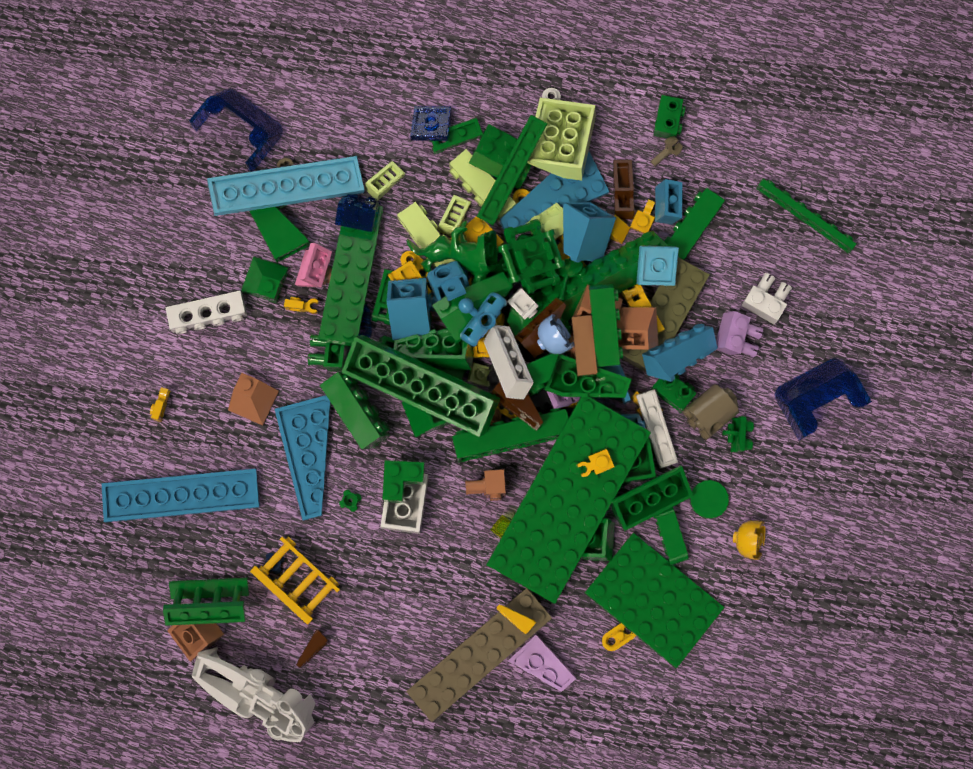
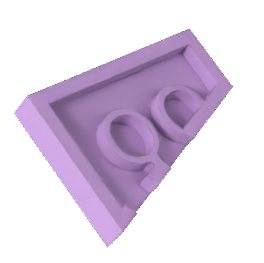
[508,634,576,692]

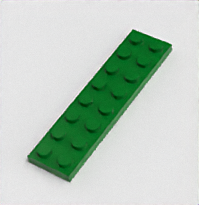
[318,201,383,346]

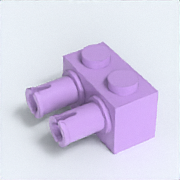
[716,311,763,357]

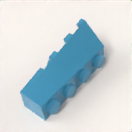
[642,324,718,382]

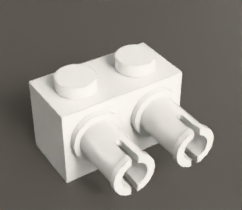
[741,273,792,325]

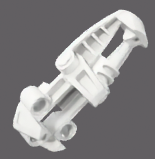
[192,647,316,742]

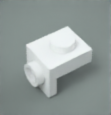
[507,288,538,320]

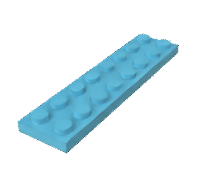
[207,156,364,216]

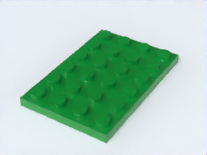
[584,533,725,669]

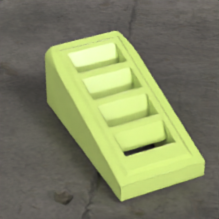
[364,161,405,201]
[438,195,471,236]

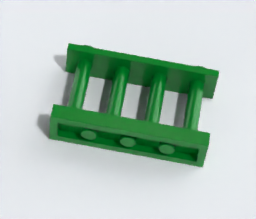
[163,578,249,626]

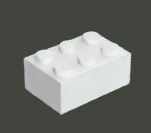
[380,474,428,534]

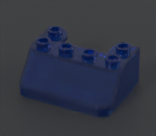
[774,358,872,441]

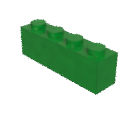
[664,187,725,260]
[589,284,623,367]

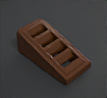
[296,629,329,668]

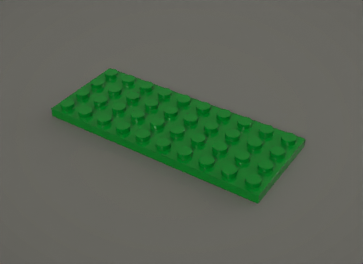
[486,396,651,604]

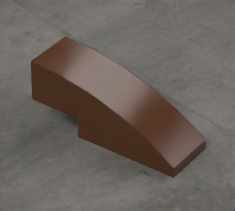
[613,159,634,219]

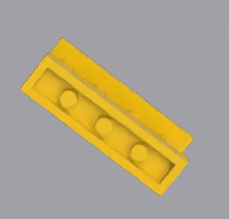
[250,537,340,625]

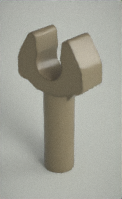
[650,136,683,167]

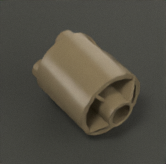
[682,384,739,440]

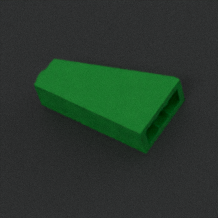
[249,207,310,263]

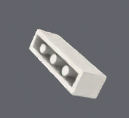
[483,325,534,399]

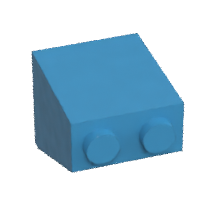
[563,202,616,262]
[387,278,431,340]

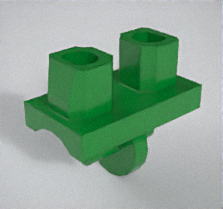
[722,416,754,453]

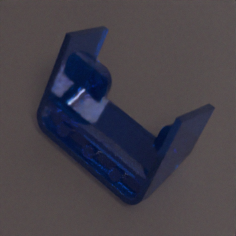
[189,88,283,172]

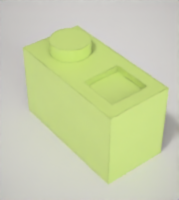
[526,203,563,242]

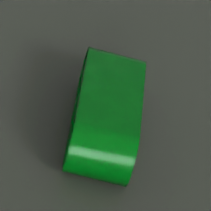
[654,507,689,565]

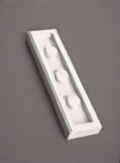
[636,389,678,468]

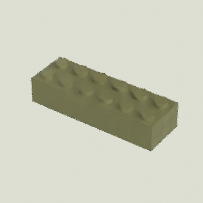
[622,257,710,373]

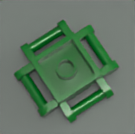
[498,219,566,294]

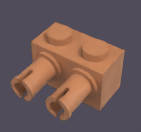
[465,469,506,501]

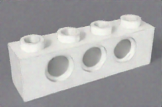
[165,291,247,334]

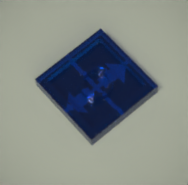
[410,106,452,141]

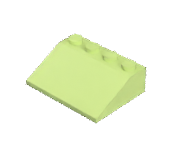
[527,98,596,181]

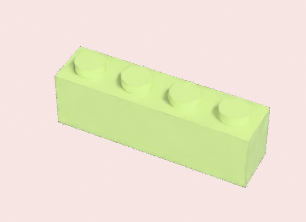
[449,149,516,222]
[397,202,455,268]

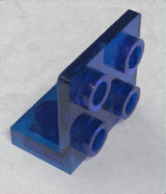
[335,194,381,232]

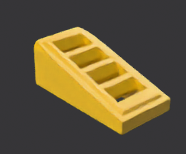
[496,604,536,634]

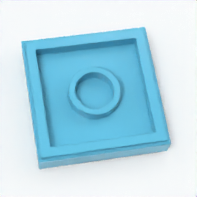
[636,246,679,286]

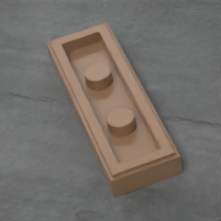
[571,315,597,376]

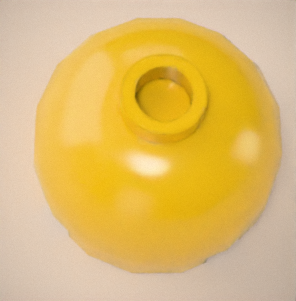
[733,521,766,560]

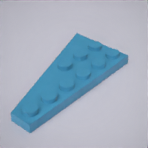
[499,151,609,230]
[274,395,330,521]

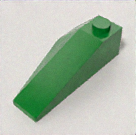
[432,272,513,343]

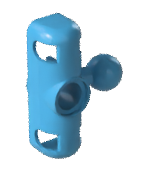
[458,292,507,347]

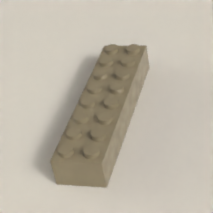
[406,588,552,722]

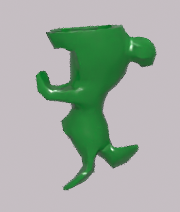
[406,220,498,284]

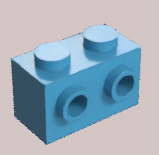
[655,179,682,225]

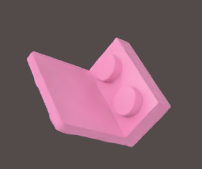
[295,243,332,287]

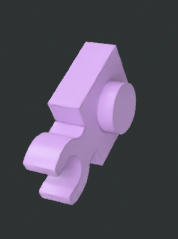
[547,391,580,409]

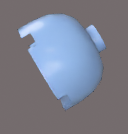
[537,314,574,354]

